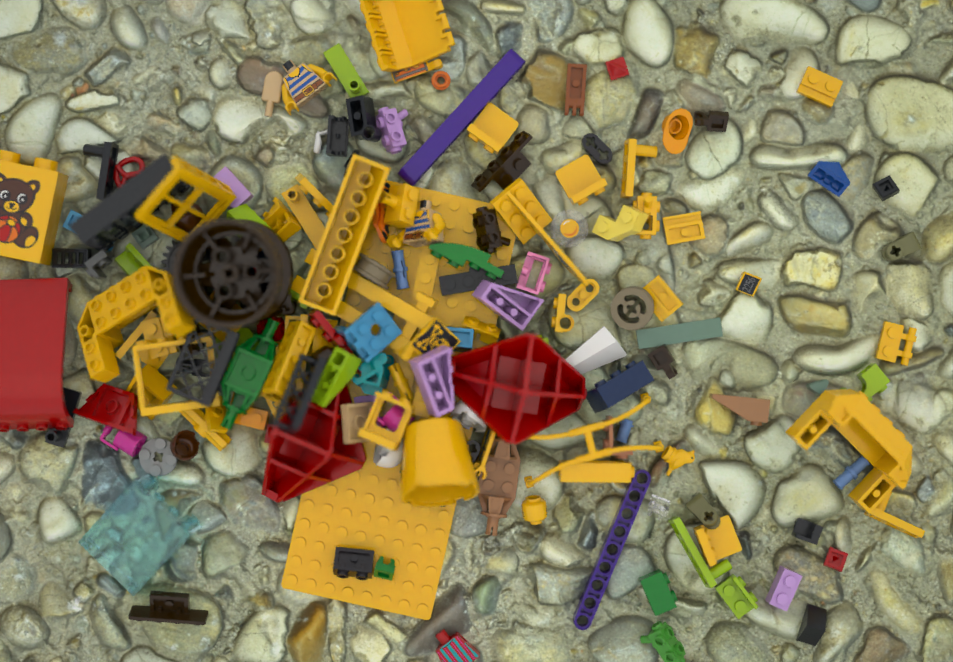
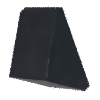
[796,604,827,646]

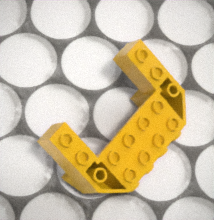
[77,265,196,383]
[785,389,912,514]

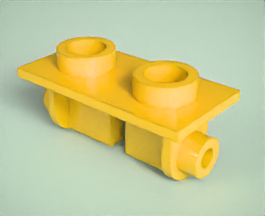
[461,316,501,344]

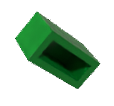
[639,569,678,616]

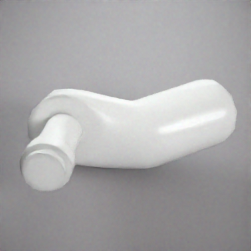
[313,129,328,154]

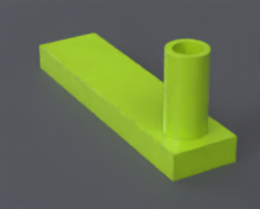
[668,516,732,588]

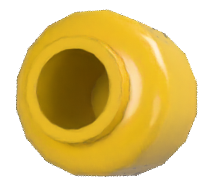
[521,495,547,525]

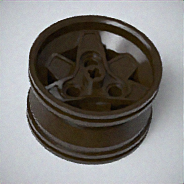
[172,219,294,328]

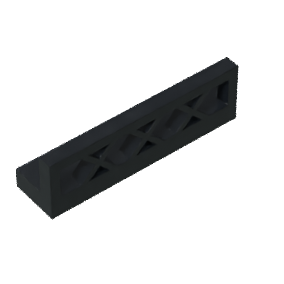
[271,353,327,435]

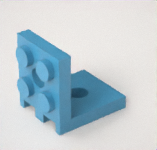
[334,302,402,363]

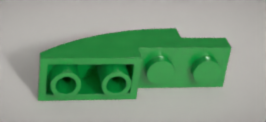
[428,243,504,280]

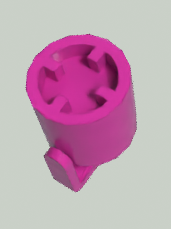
[369,392,415,432]
[100,426,147,457]

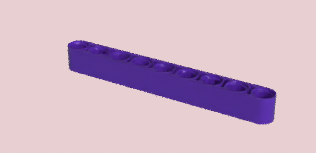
[398,49,526,186]
[573,468,651,630]

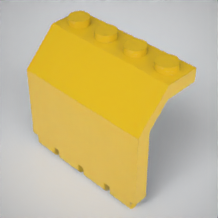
[360,0,455,72]

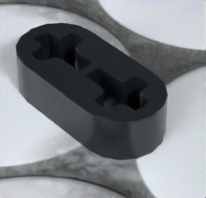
[581,133,613,165]

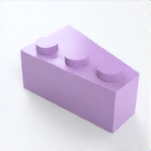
[472,279,544,331]

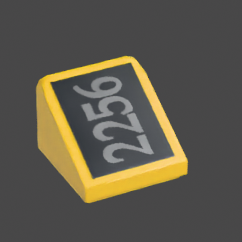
[735,272,762,297]

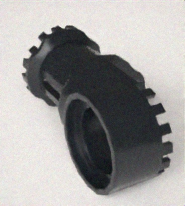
[176,357,210,377]

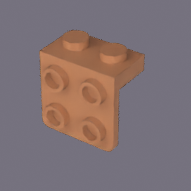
[602,416,633,459]

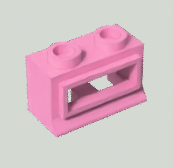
[516,251,552,296]

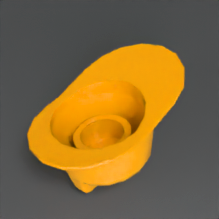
[662,108,693,154]

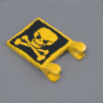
[398,317,461,360]

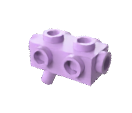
[376,107,408,154]

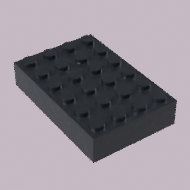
[69,153,191,251]

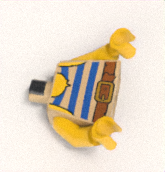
[281,60,337,116]
[386,200,446,248]

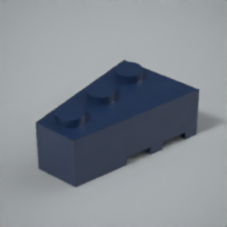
[586,360,654,413]

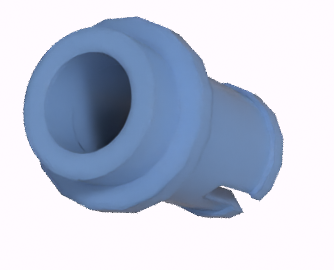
[615,419,634,443]

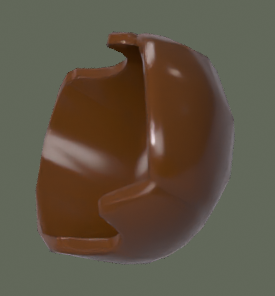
[170,430,200,461]

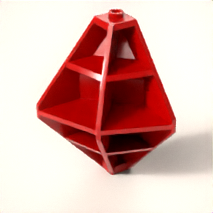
[451,333,587,444]
[262,384,366,503]

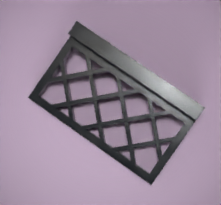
[166,318,241,407]

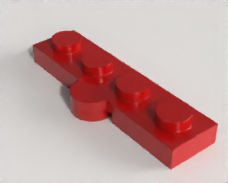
[308,309,362,374]

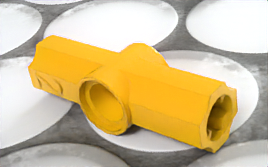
[179,408,232,451]

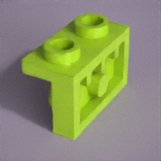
[714,574,758,619]

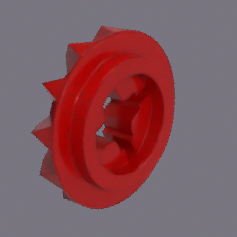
[256,316,285,342]

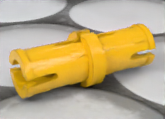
[387,363,414,401]

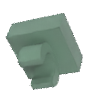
[131,224,159,250]

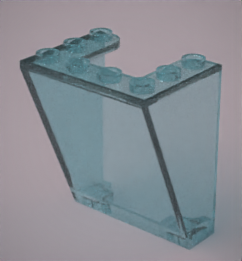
[78,474,202,596]

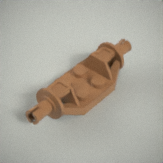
[478,436,521,536]

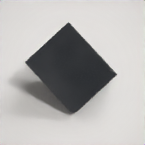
[791,518,823,545]

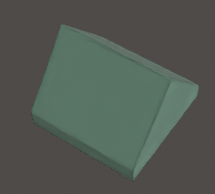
[806,379,829,396]

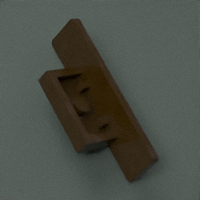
[471,131,533,192]
[128,591,209,625]

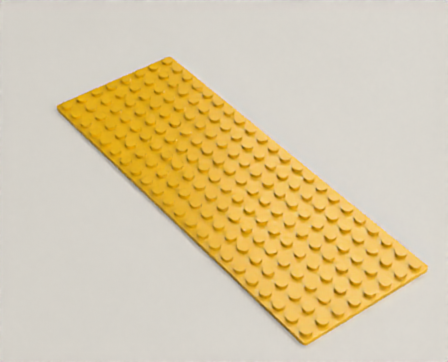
[281,180,516,620]

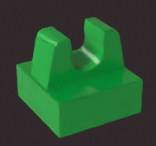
[374,556,395,581]

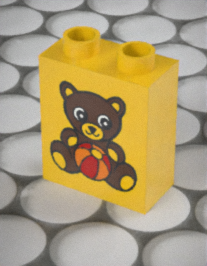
[0,150,69,266]

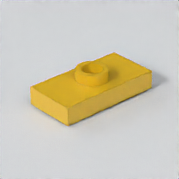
[205,396,228,433]

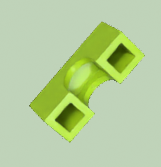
[839,363,890,402]

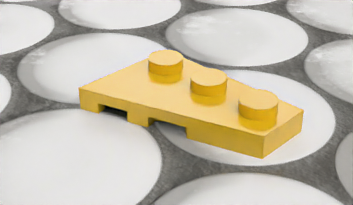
[295,173,334,217]

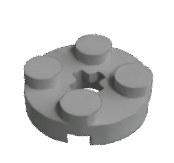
[139,438,178,476]

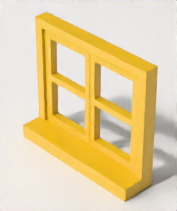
[134,155,236,242]

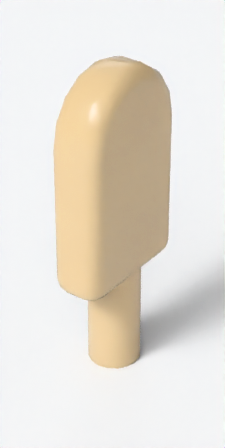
[261,71,284,117]

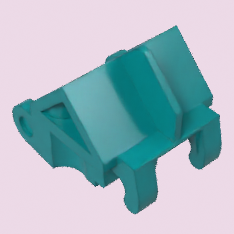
[351,352,394,396]

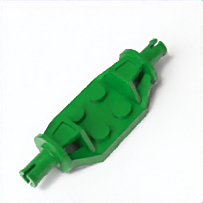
[220,318,280,430]

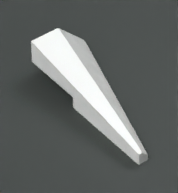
[565,326,627,374]

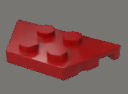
[73,383,138,436]

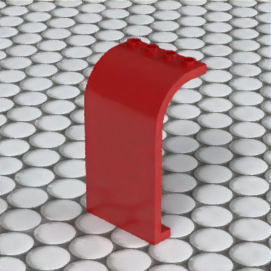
[0,278,74,432]

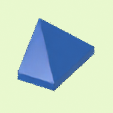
[807,161,850,197]

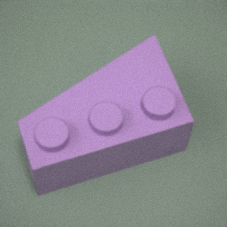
[409,345,454,417]

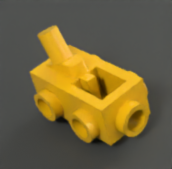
[632,193,660,239]

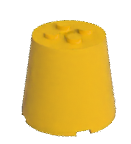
[400,418,479,507]

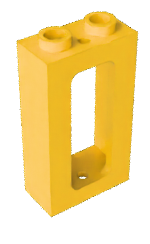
[559,460,635,483]

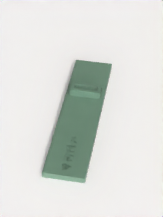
[636,317,723,349]

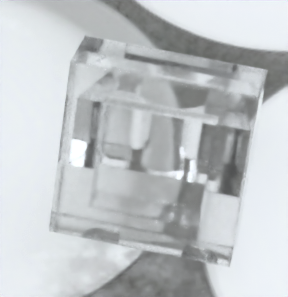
[647,494,670,520]

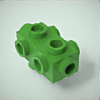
[640,621,686,662]

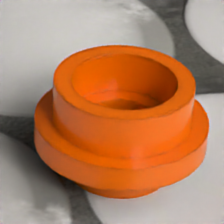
[431,71,451,90]

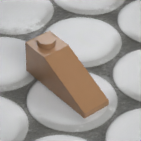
[709,393,770,426]

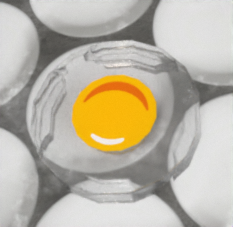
[550,209,589,248]

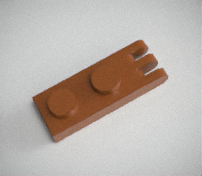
[564,63,587,117]

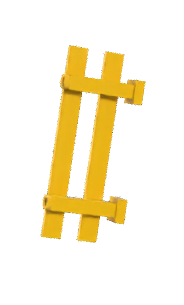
[291,248,445,359]

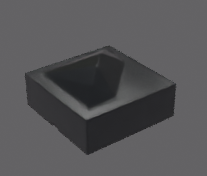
[872,175,900,202]

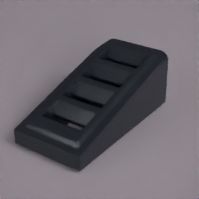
[52,248,91,269]

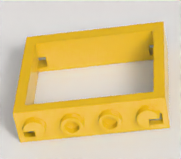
[132,332,221,416]

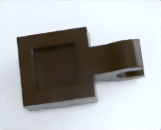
[694,110,729,132]
[648,344,678,380]

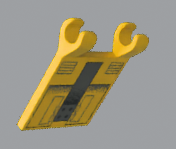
[473,426,496,480]

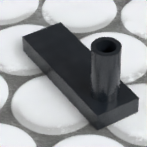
[83,142,119,200]
[45,387,82,448]

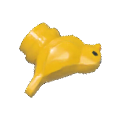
[661,445,695,476]

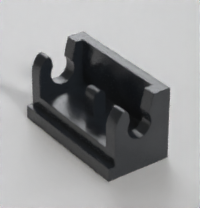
[326,115,349,157]

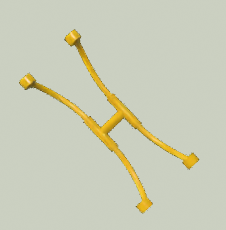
[524,392,664,488]

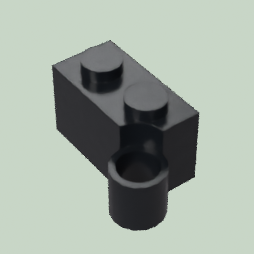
[346,95,382,142]

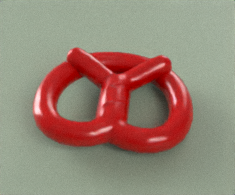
[114,156,145,188]

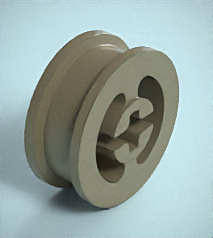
[353,253,397,290]
[611,286,654,330]

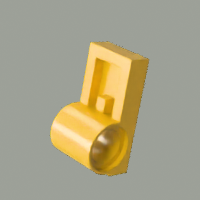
[551,294,574,333]

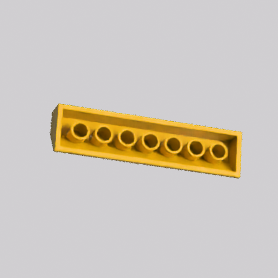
[298,154,391,316]

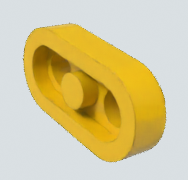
[566,279,599,312]

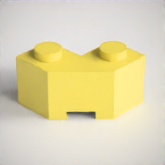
[592,205,649,242]

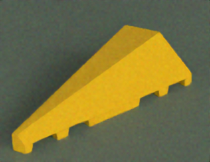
[224,197,302,286]

